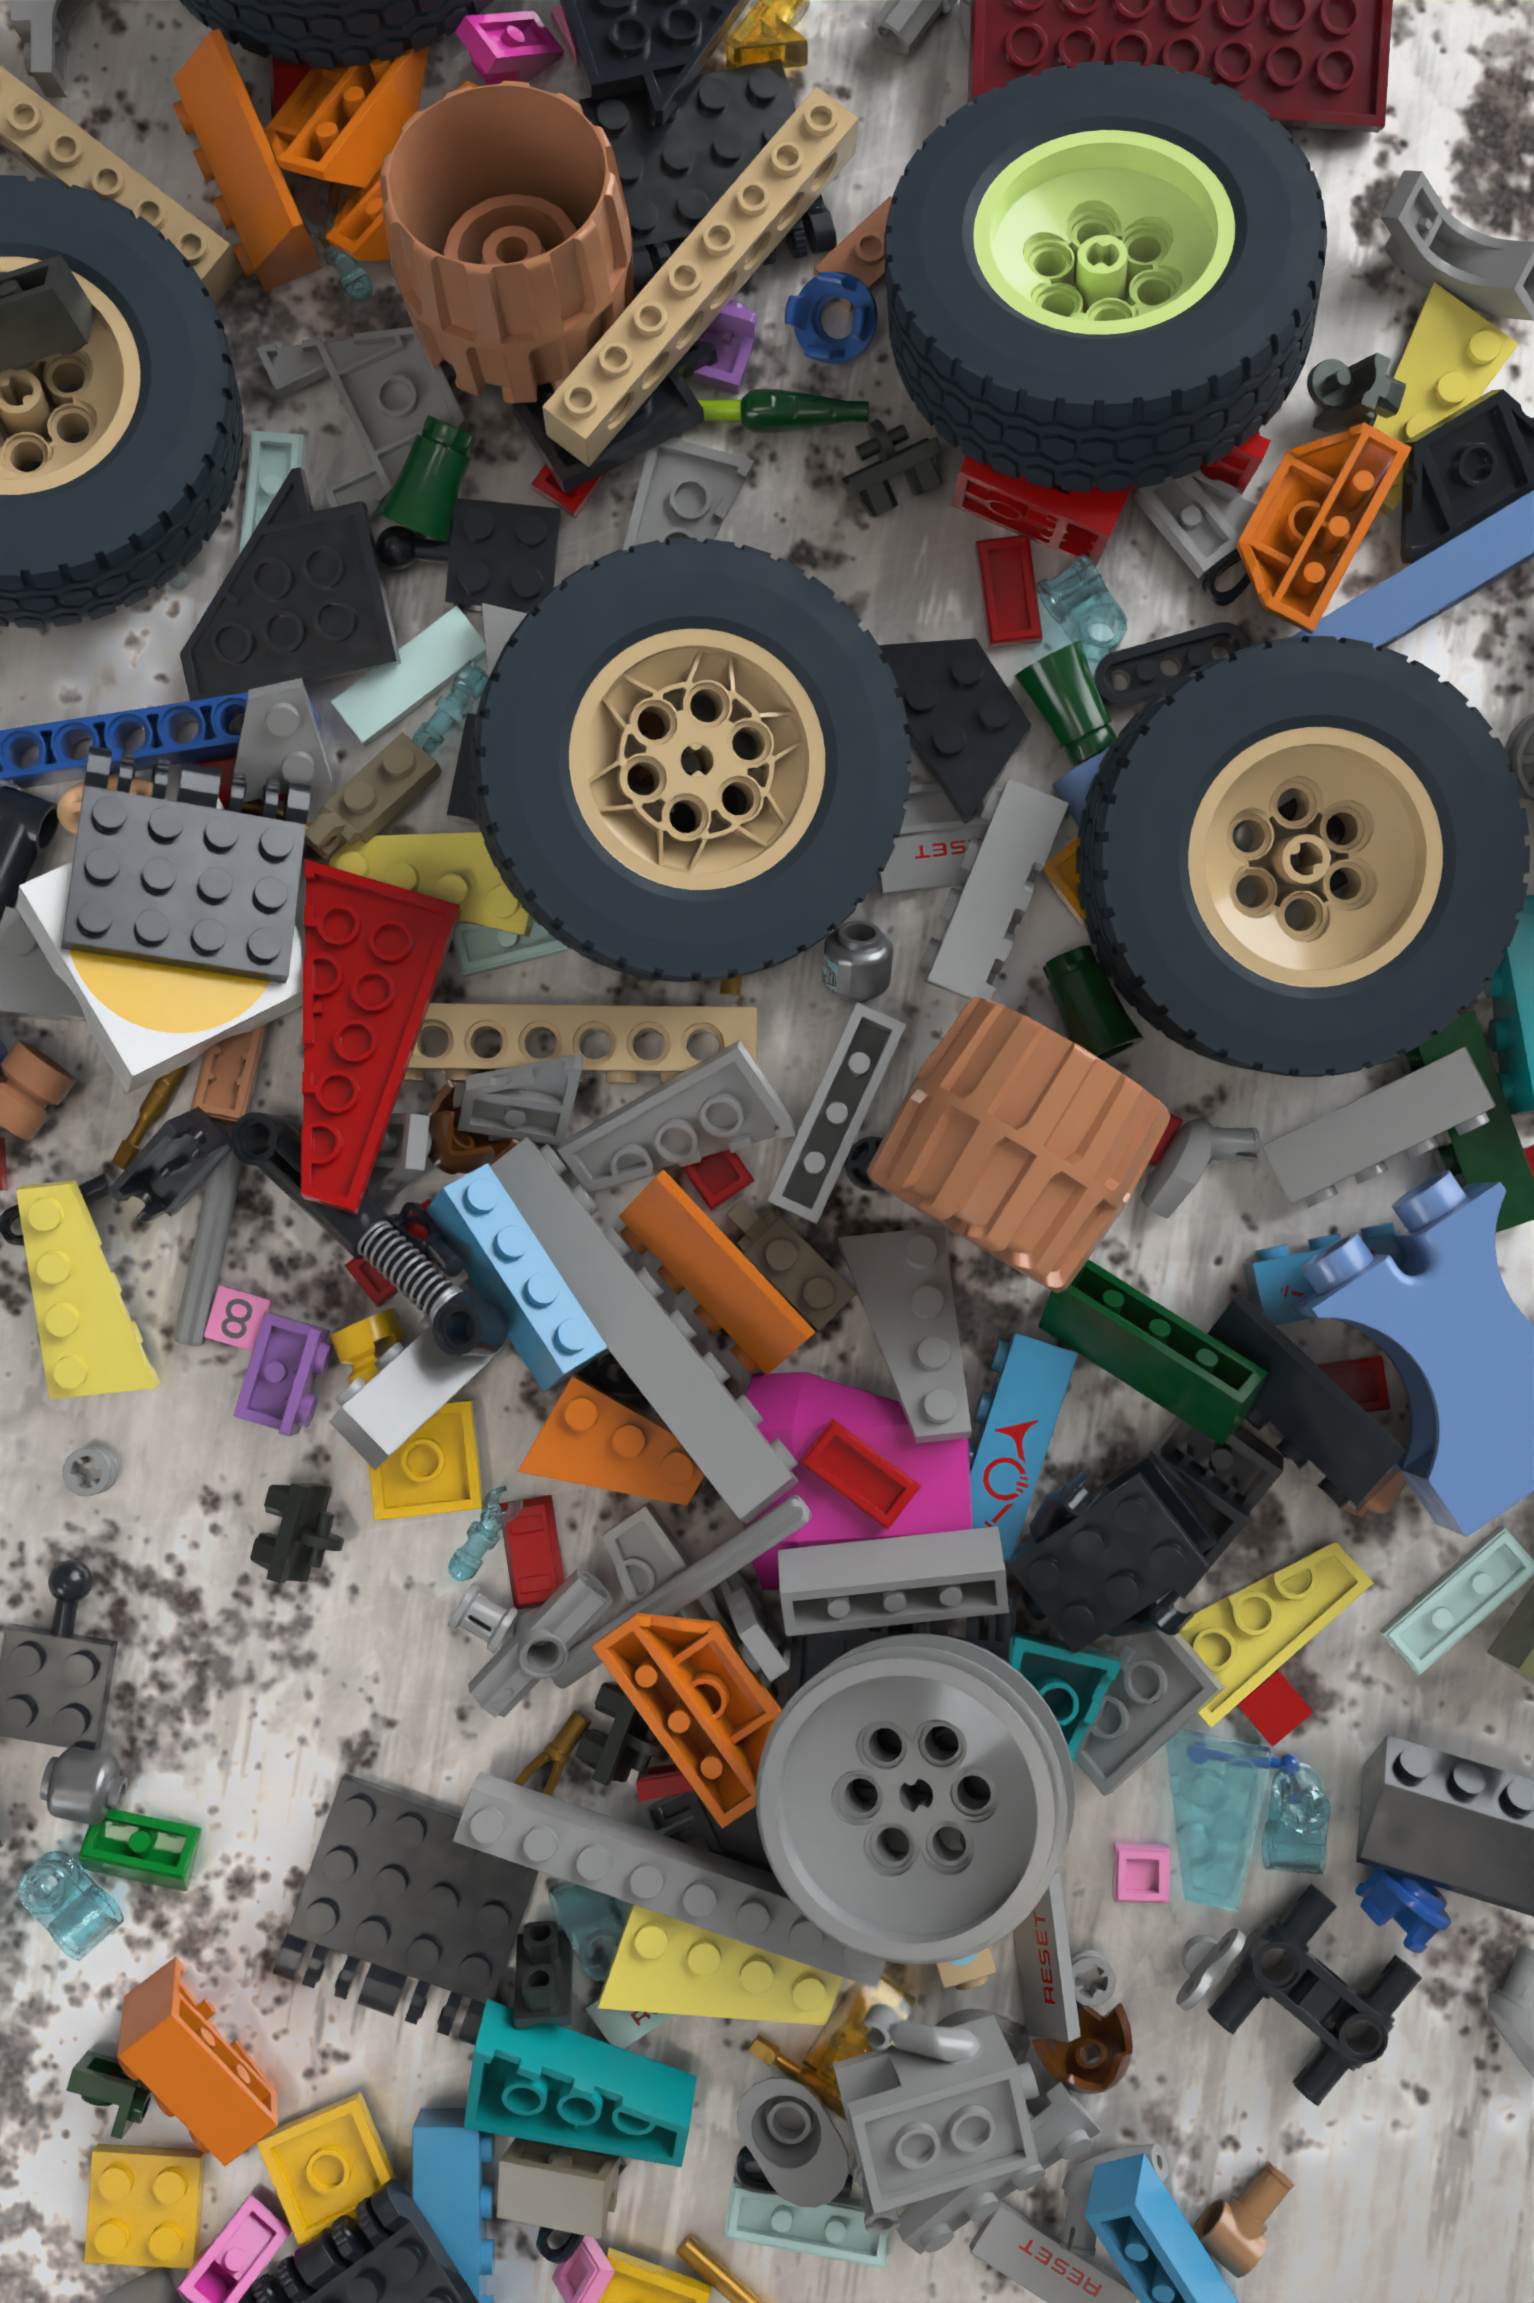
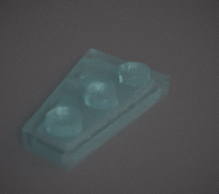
[1165,1729,1272,1912]

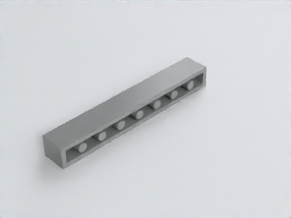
[490,1137,799,1524]
[453,1772,886,1989]

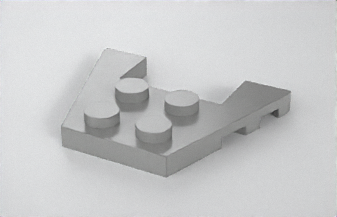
[256,326,468,519]

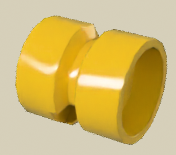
[329,1308,406,1384]

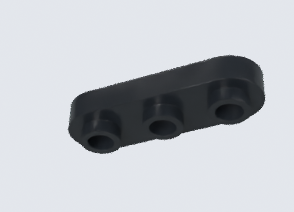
[1093,622,1250,709]

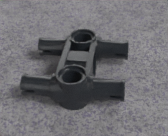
[1207,1884,1422,2106]

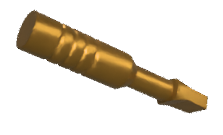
[112,1065,188,1170]
[748,2035,846,2121]

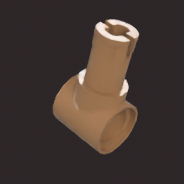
[1193,2161,1295,2278]

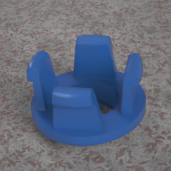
[785,272,878,364]
[1355,1868,1451,1953]

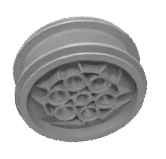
[756,1633,1075,1965]

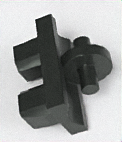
[1307,353,1406,433]
[841,418,943,517]
[250,1483,344,1583]
[575,1682,669,1786]
[514,1921,573,2029]

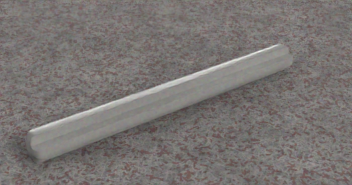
[551,1495,812,1689]

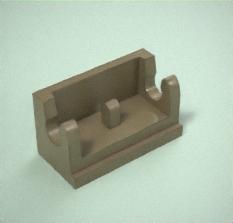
[496,2138,621,2239]

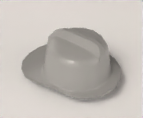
[737,2077,849,2208]

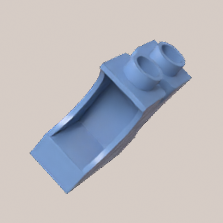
[1288,1170,1534,1537]

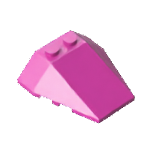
[743,1372,973,1590]

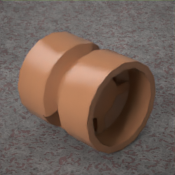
[0,1040,77,1141]

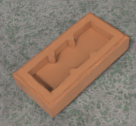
[814,196,892,311]
[190,1023,269,1125]

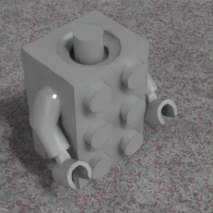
[832,2003,1039,2215]

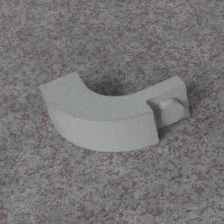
[10,0,97,97]
[1380,170,1534,321]

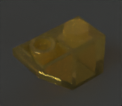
[802,1976,916,2088]

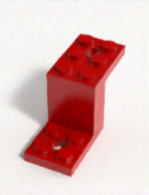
[951,431,1271,567]

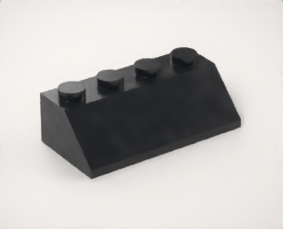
[1207,1292,1406,1513]
[1356,1735,1534,1917]

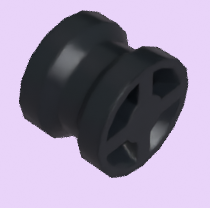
[845,1136,883,1191]

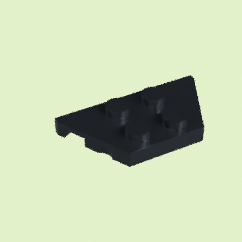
[1400,389,1534,564]
[879,638,1031,824]

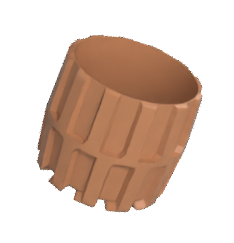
[380,80,634,403]
[867,997,1170,1293]

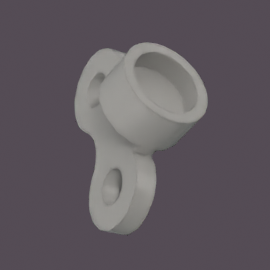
[1176,1928,1246,2011]

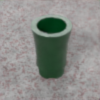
[377,415,476,543]
[1014,641,1118,766]
[1043,945,1144,1061]

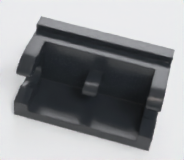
[107,1107,234,1222]

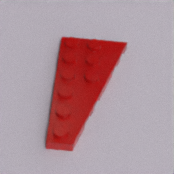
[301,859,461,1215]

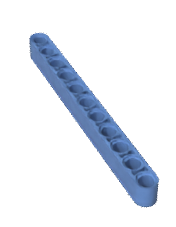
[1053,490,1534,827]

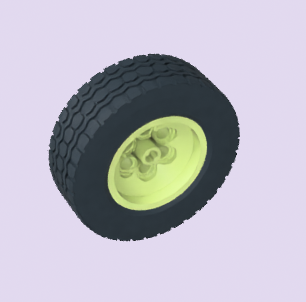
[884,61,1327,492]

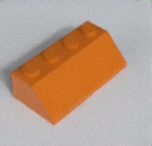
[173,28,323,292]
[618,1170,815,1375]

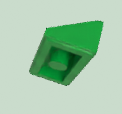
[78,1809,202,1891]

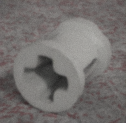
[448,1583,519,1653]

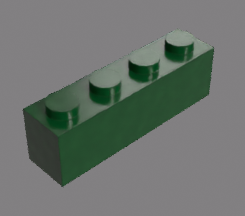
[1398,1010,1534,1232]
[1038,1259,1268,1446]

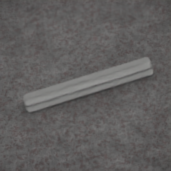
[174,1136,244,1346]

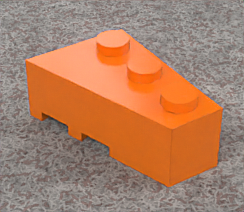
[517,1374,705,1506]
[117,1957,278,2166]

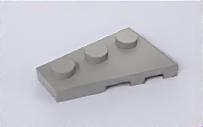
[1075,1630,1226,1796]

